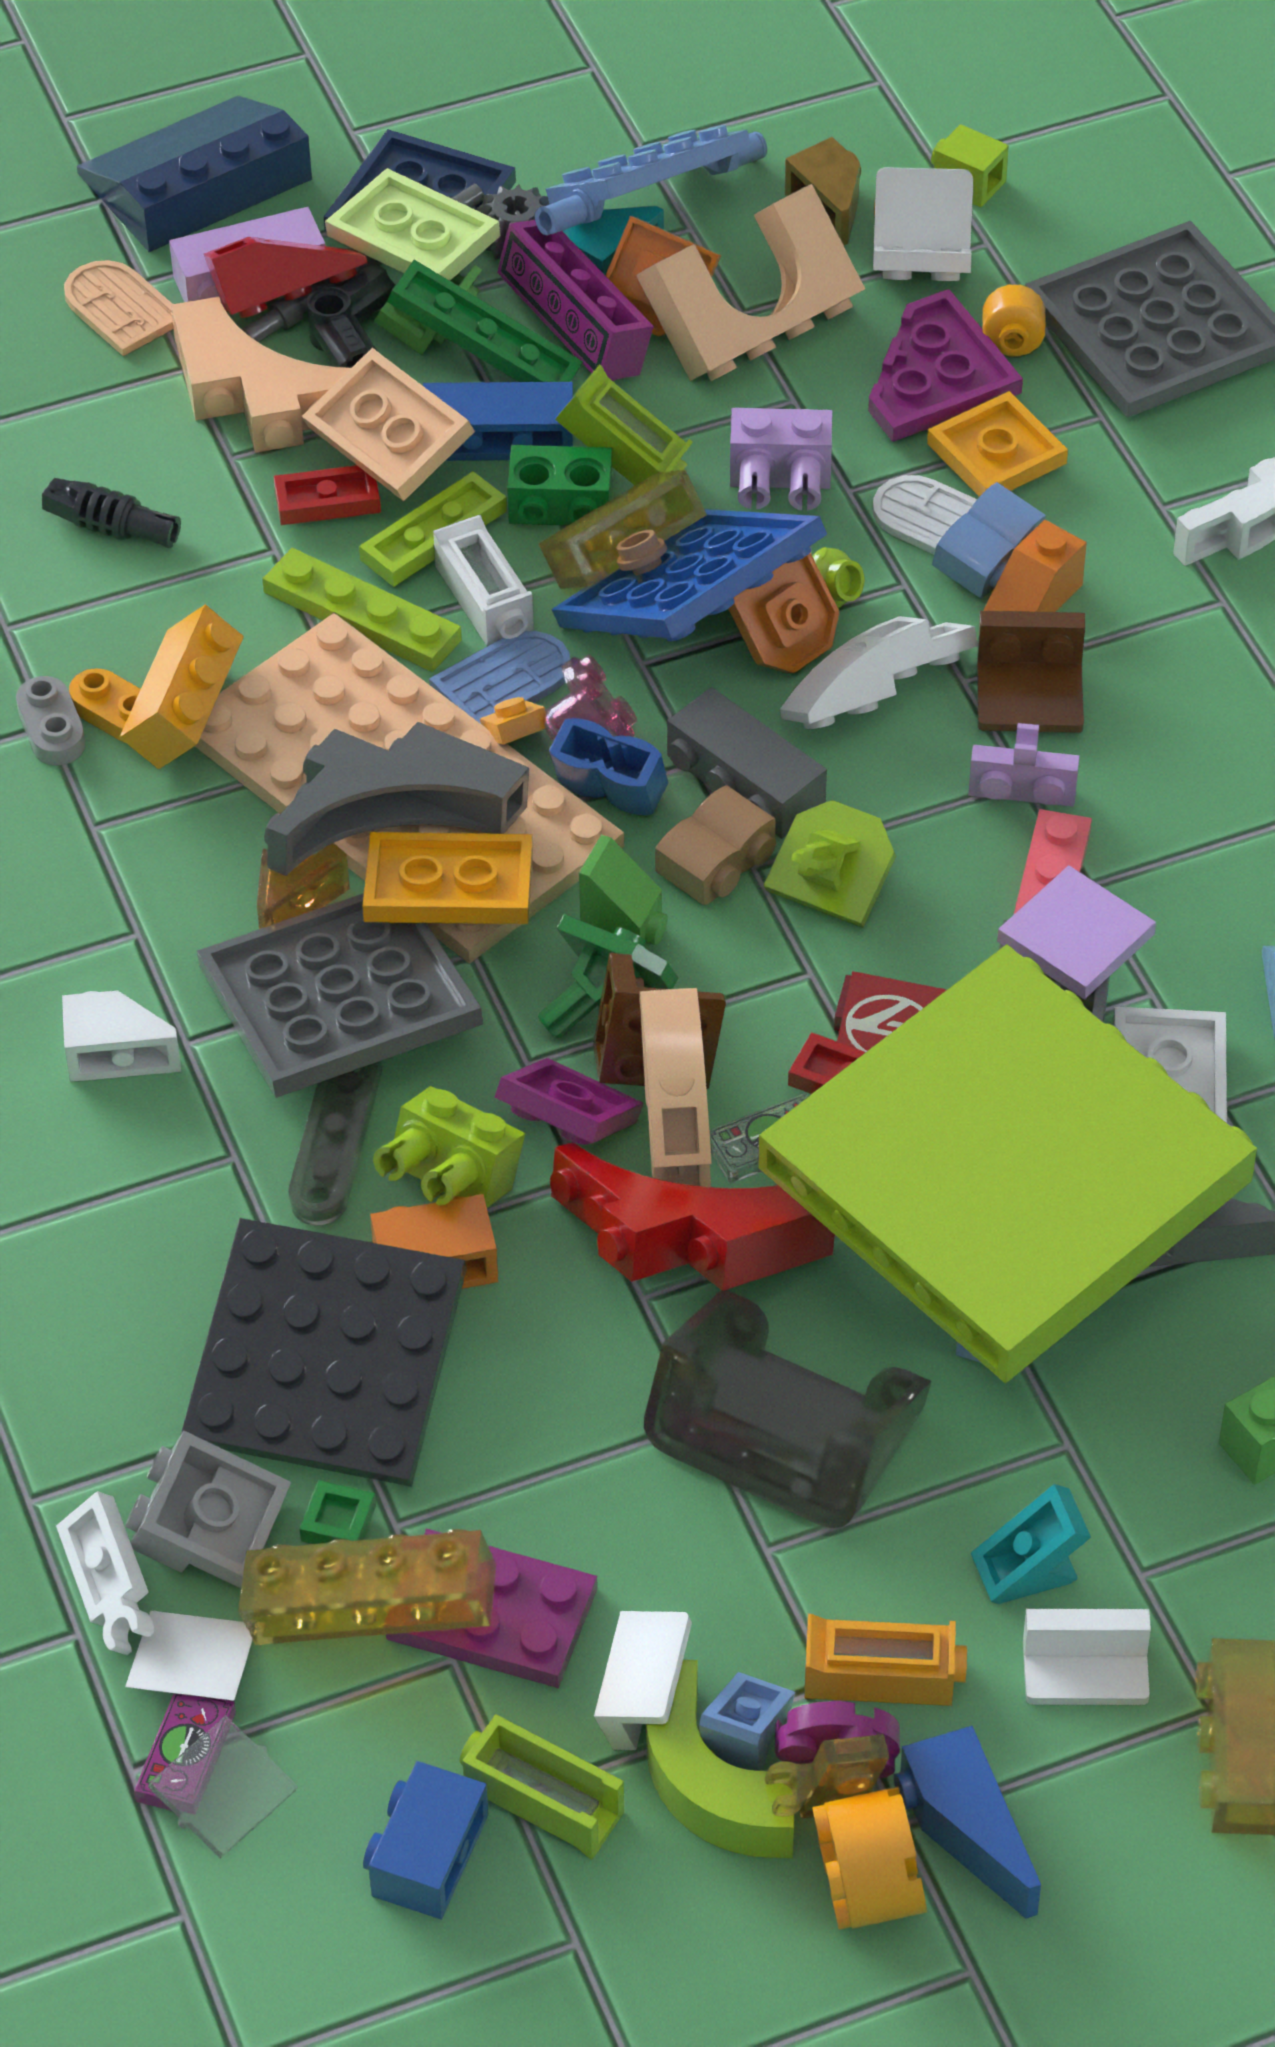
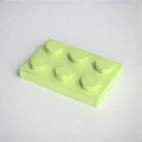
[325,168,501,281]

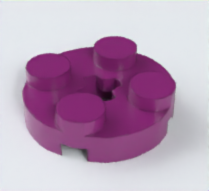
[775,1701,900,1786]

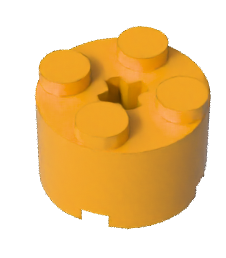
[812,1787,927,1930]

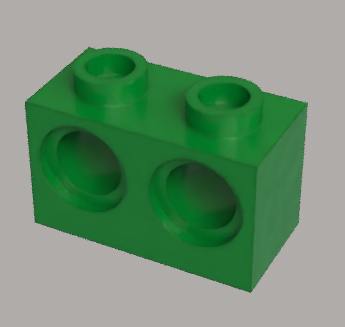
[507,445,613,527]

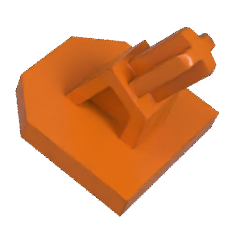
[606,216,721,336]
[728,553,840,673]

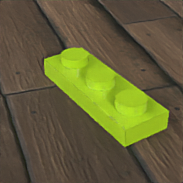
[359,471,507,587]

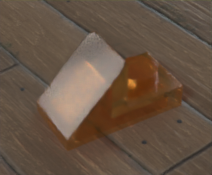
[257,843,350,929]

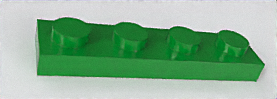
[387,259,583,382]

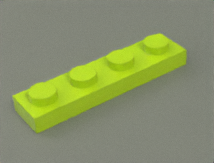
[262,547,462,672]

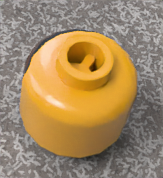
[982,285,1046,358]

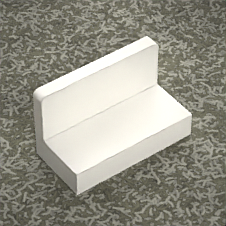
[1023,1609,1151,1705]
[594,1611,692,1750]

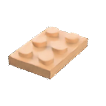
[302,348,475,501]

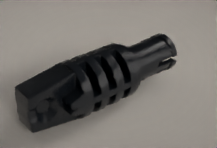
[42,478,181,548]

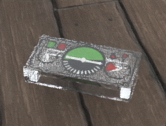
[710,1092,809,1184]

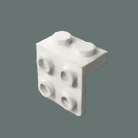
[873,167,973,281]

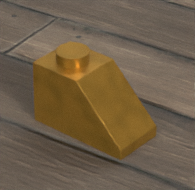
[785,137,862,246]

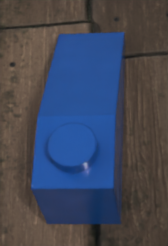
[893,1726,1041,1918]

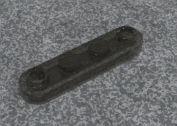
[288,1061,382,1226]

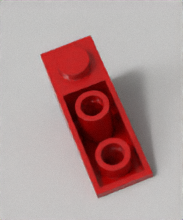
[203,237,368,318]

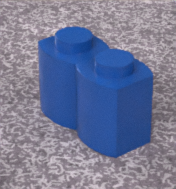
[549,718,668,815]

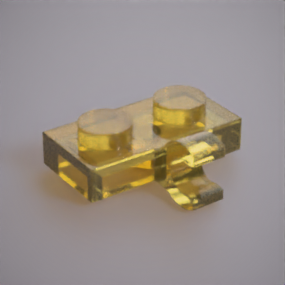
[764,1734,889,1819]

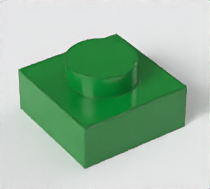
[299,1480,376,1555]

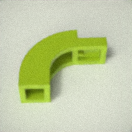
[646,1660,795,1858]

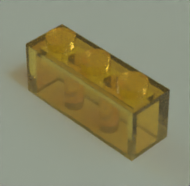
[538,469,707,589]
[1196,1638,1275,1835]

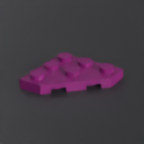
[868,289,1023,442]

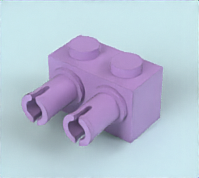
[730,408,832,510]

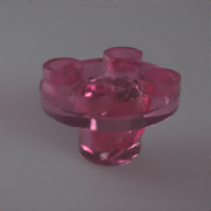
[543,654,637,741]

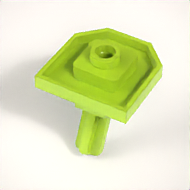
[763,800,896,928]

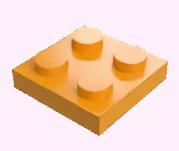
[927,391,1068,497]

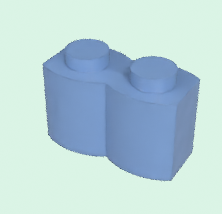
[932,482,1046,599]

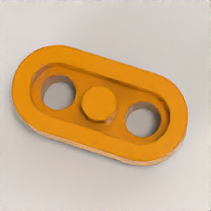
[69,668,141,743]

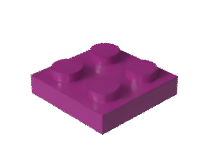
[494,1058,644,1145]

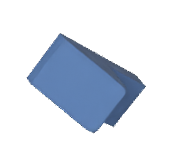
[699,1672,795,1771]

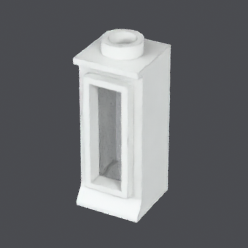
[433,515,534,646]

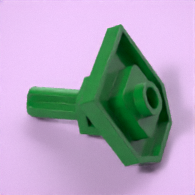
[538,914,679,1038]

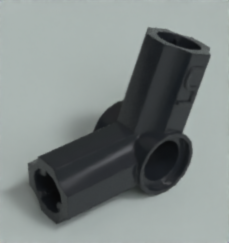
[307,263,396,368]

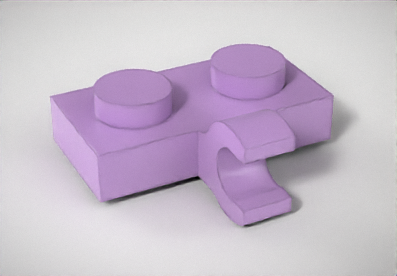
[968,723,1080,806]

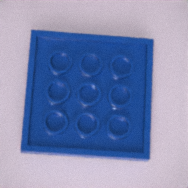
[551,509,827,641]

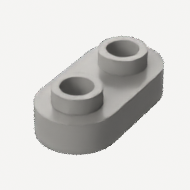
[16,676,85,765]

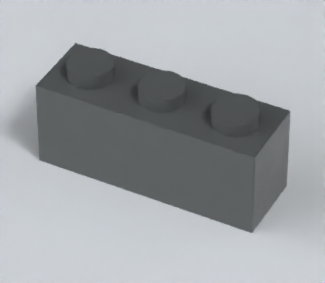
[667,687,827,839]

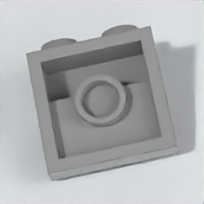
[125,1431,291,1589]

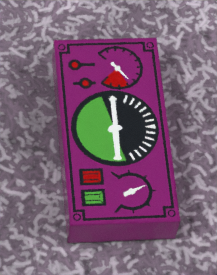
[134,1693,236,1817]

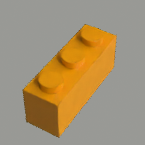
[119,604,244,769]

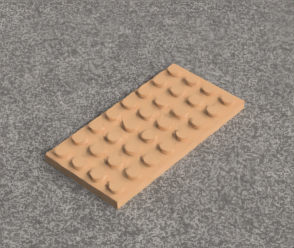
[195,613,624,964]

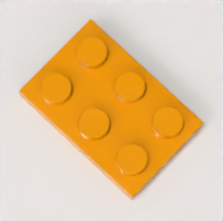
[363,832,533,924]

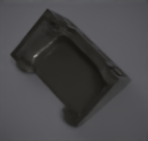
[643,1290,932,1529]

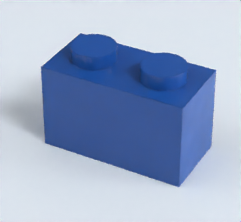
[363,1761,489,1920]

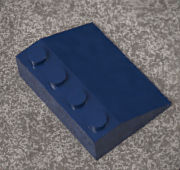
[77,95,312,252]

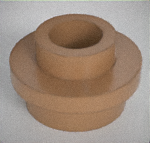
[616,530,667,575]

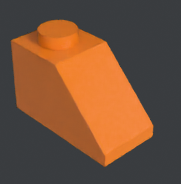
[983,519,1087,612]

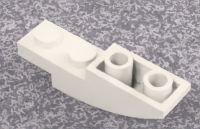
[1173,457,1275,566]
[780,616,978,729]

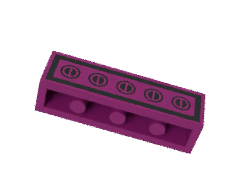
[497,220,654,381]

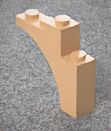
[171,297,351,453]

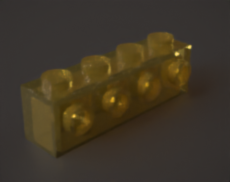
[238,1529,496,1645]

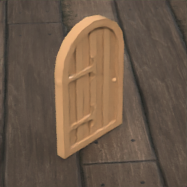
[64,260,174,356]

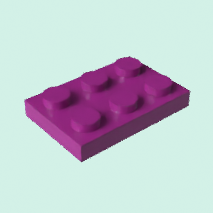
[385,1528,598,1688]

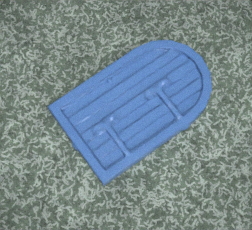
[429,631,570,724]

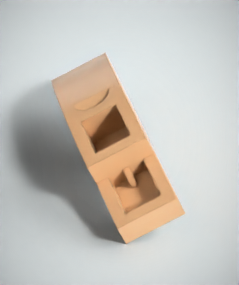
[639,988,712,1187]

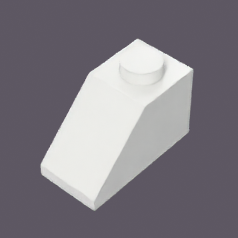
[62,990,181,1082]

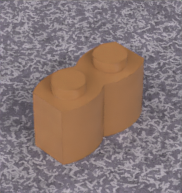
[655,785,776,905]

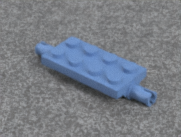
[535,125,767,235]

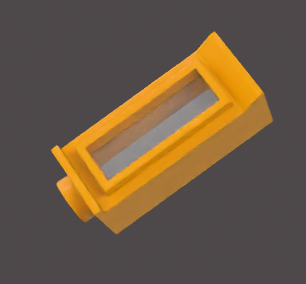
[804,1614,967,1706]

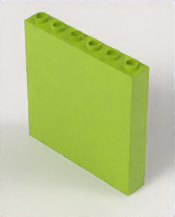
[759,944,1257,1384]

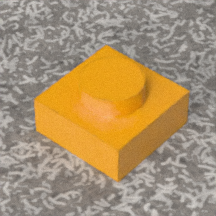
[480,697,550,745]

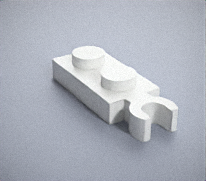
[56,1491,154,1655]

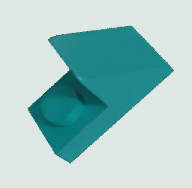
[971,1484,1091,1604]

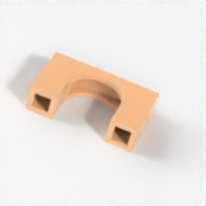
[636,184,865,381]

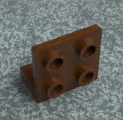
[977,611,1085,733]
[593,953,726,1089]

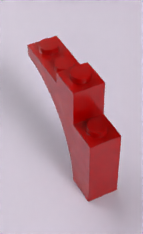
[550,1142,835,1291]

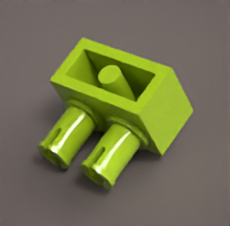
[373,1086,525,1208]

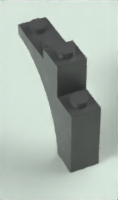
[264,722,529,876]

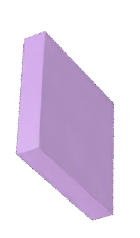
[997,865,1156,999]

